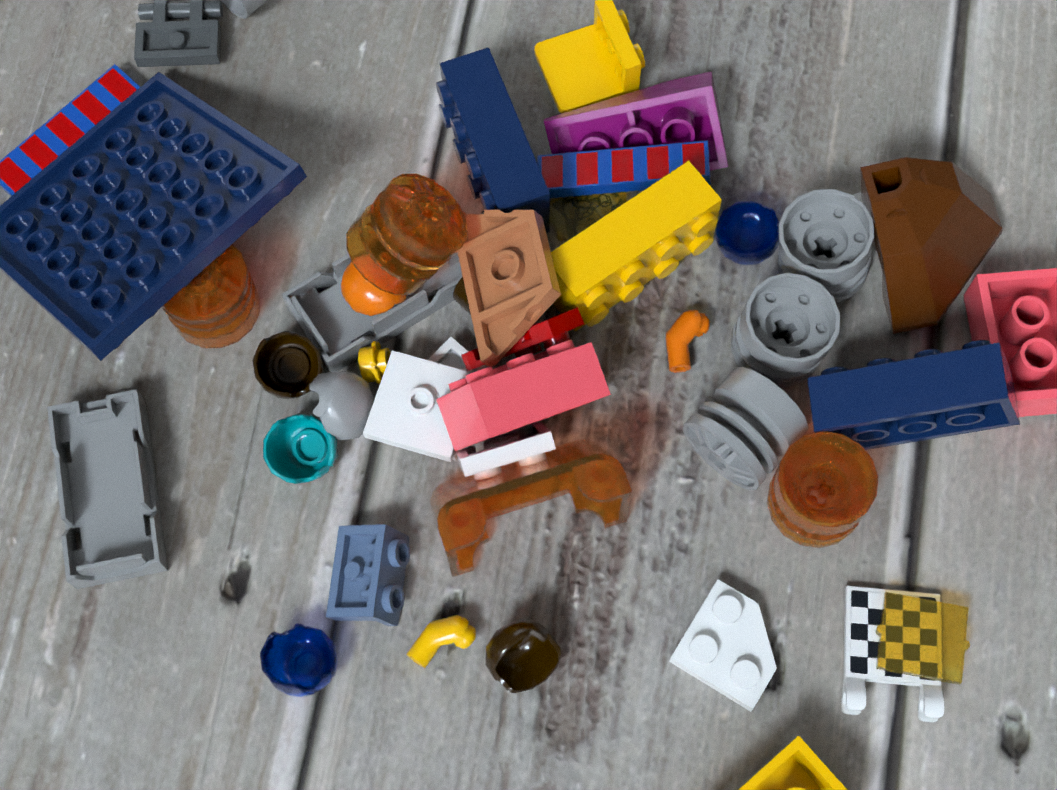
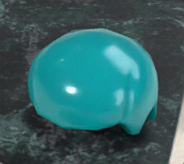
[263,414,338,484]

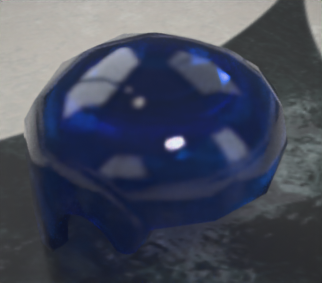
[715,201,780,265]
[260,623,339,697]

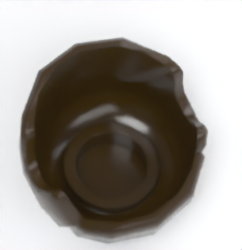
[252,331,323,399]
[485,619,562,693]

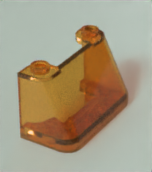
[430,439,632,577]

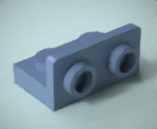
[326,524,410,626]

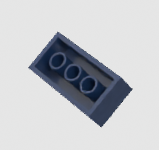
[436,47,550,233]
[807,340,1020,455]

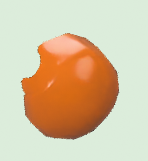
[341,251,412,316]

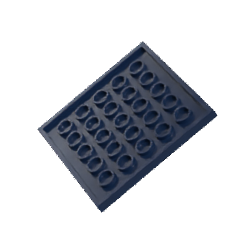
[0,72,307,361]

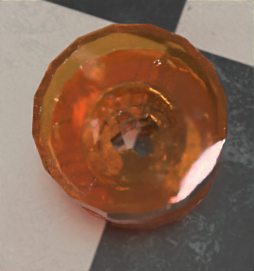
[346,174,468,295]
[162,244,260,348]
[767,431,878,548]

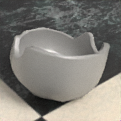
[309,371,374,440]

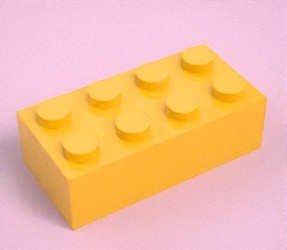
[551,161,722,331]

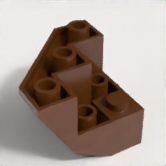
[860,157,1003,334]

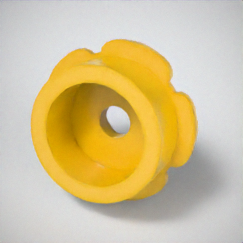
[358,341,391,384]

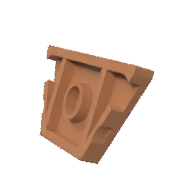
[449,210,561,367]

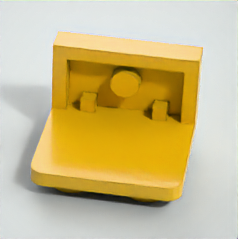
[534,0,645,114]

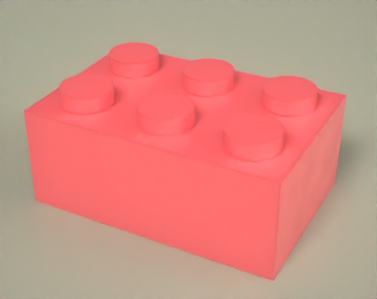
[963,268,1057,417]
[436,340,611,451]

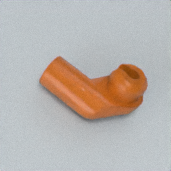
[665,309,710,373]

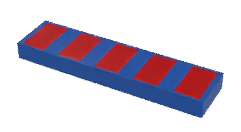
[0,64,140,196]
[537,140,711,198]

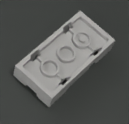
[282,205,463,372]
[47,389,168,589]

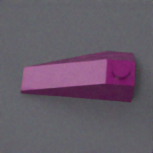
[543,71,728,171]

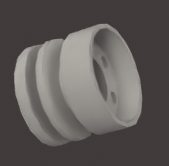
[778,189,874,303]
[730,273,840,389]
[683,367,809,490]

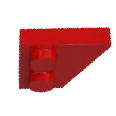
[461,307,584,371]

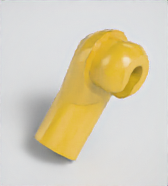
[406,615,476,668]

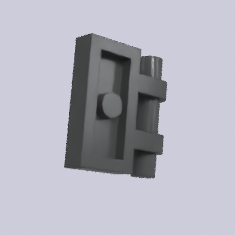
[134,0,223,67]

